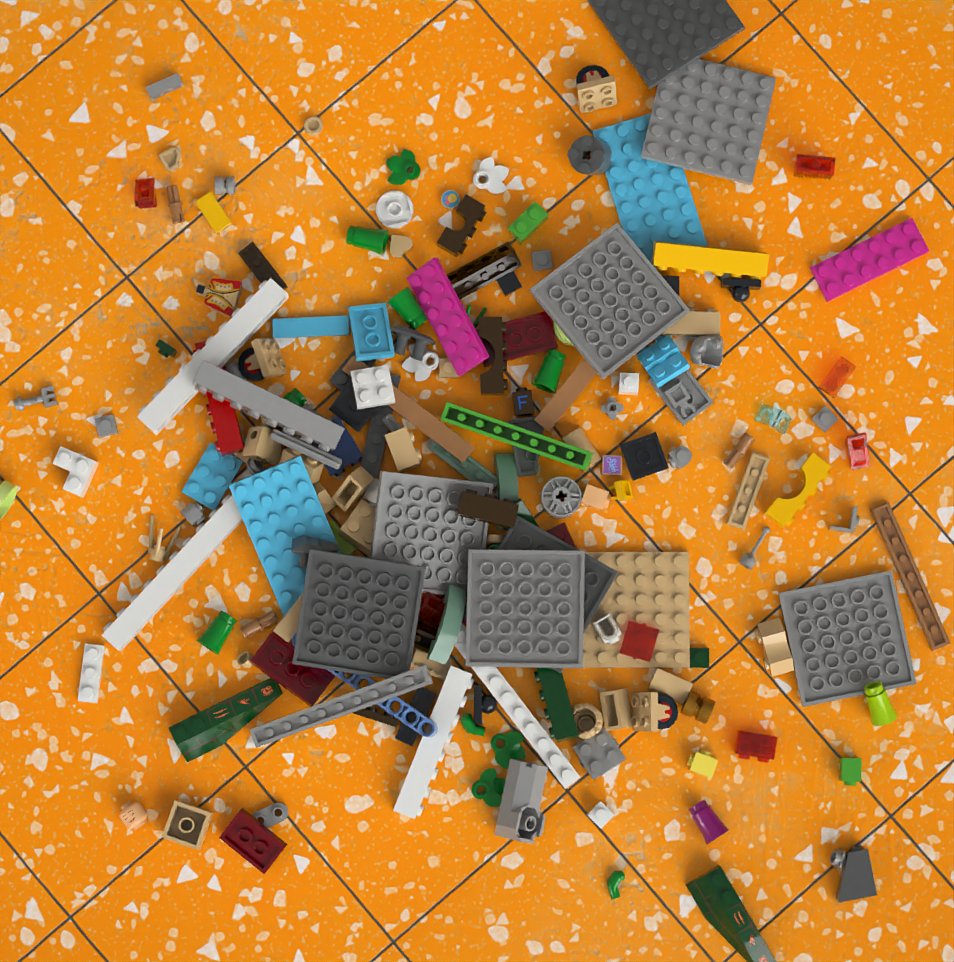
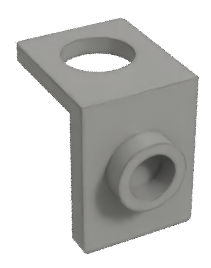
[829,506,859,533]

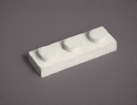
[78,644,105,703]

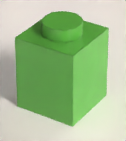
[839,758,862,785]

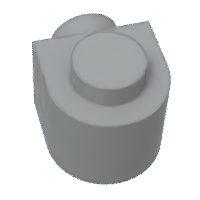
[667,446,692,470]
[180,502,207,527]

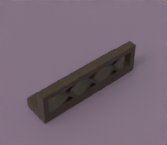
[447,242,522,299]

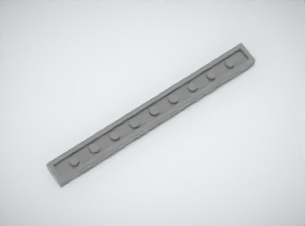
[250,665,433,748]

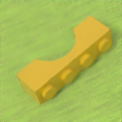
[764,453,831,528]

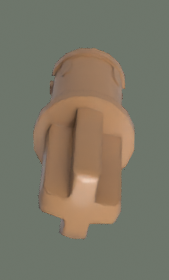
[167,185,185,224]
[724,433,755,469]
[240,611,278,638]

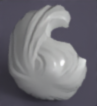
[690,335,724,369]

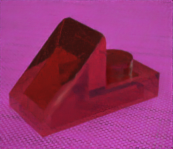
[134,178,157,209]
[844,432,870,470]

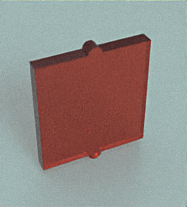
[619,621,659,662]

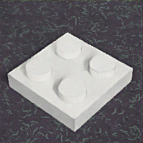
[350,365,395,410]

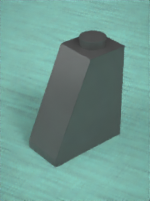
[835,845,877,903]

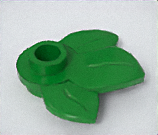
[386,149,421,185]
[491,731,526,769]
[472,768,506,807]

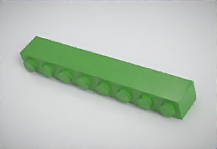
[441,402,594,471]

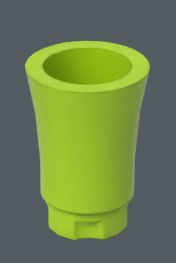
[864,681,898,726]

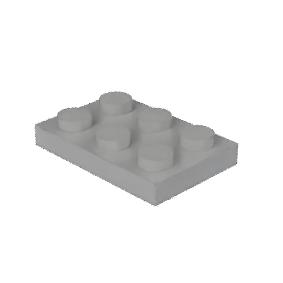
[648,370,714,426]

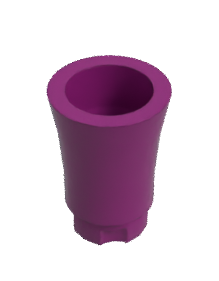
[689,800,729,844]

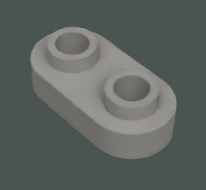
[252,803,289,828]

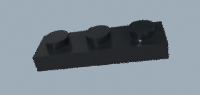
[395,687,437,746]

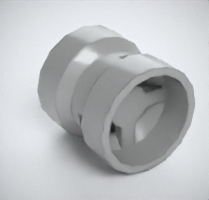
[215,176,235,195]

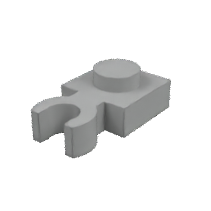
[664,382,696,418]

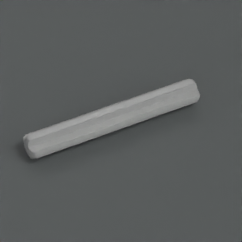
[271,429,342,469]

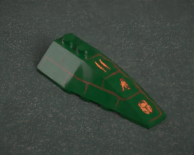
[168,678,283,762]
[685,865,776,962]

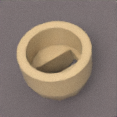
[237,651,253,668]

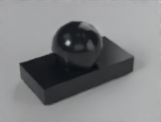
[721,278,761,303]
[474,685,497,724]

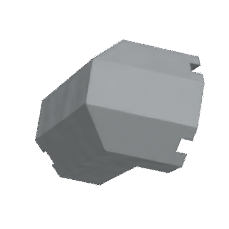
[494,759,548,844]

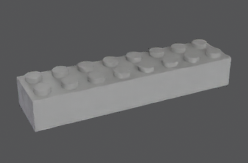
[193,360,345,453]

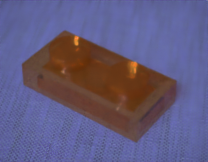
[818,356,856,398]

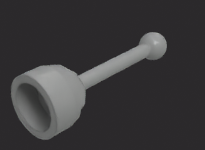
[739,526,770,570]

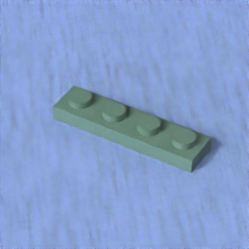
[428,441,497,490]

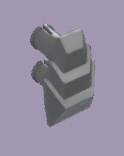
[390,325,436,361]
[292,536,339,568]

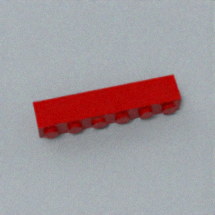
[193,341,244,456]

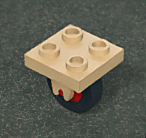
[576,65,617,113]
[238,338,287,381]
[631,692,678,731]

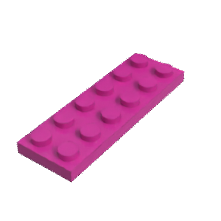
[810,218,929,302]
[407,258,490,376]

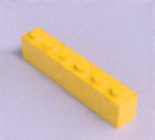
[651,241,769,280]

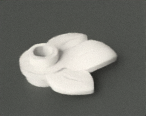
[473,157,509,194]
[402,344,439,381]

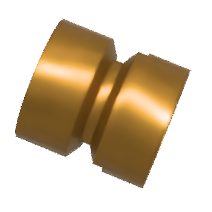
[680,690,715,724]

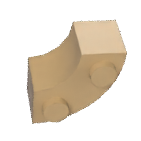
[755,618,794,676]

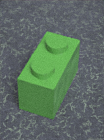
[508,201,548,245]

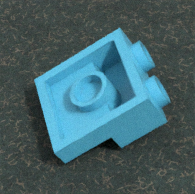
[636,334,691,388]

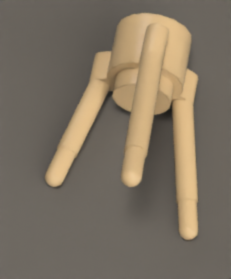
[148,515,181,562]

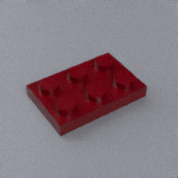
[219,808,288,874]

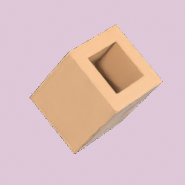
[580,484,611,511]

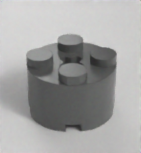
[567,135,612,176]

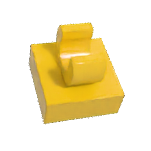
[609,480,633,501]

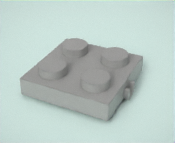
[573,727,626,781]

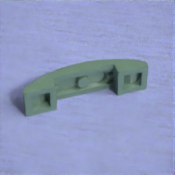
[494,454,518,530]
[427,584,466,664]

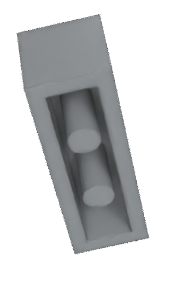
[146,73,184,100]

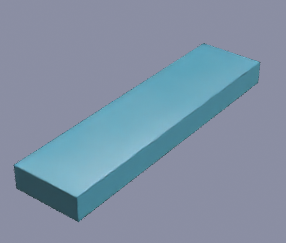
[272,315,350,339]

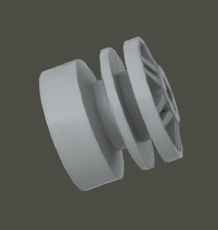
[541,476,581,519]

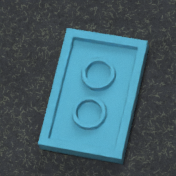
[348,303,395,361]
[181,442,244,510]

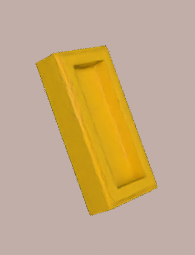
[195,192,232,234]

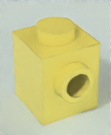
[687,750,718,778]

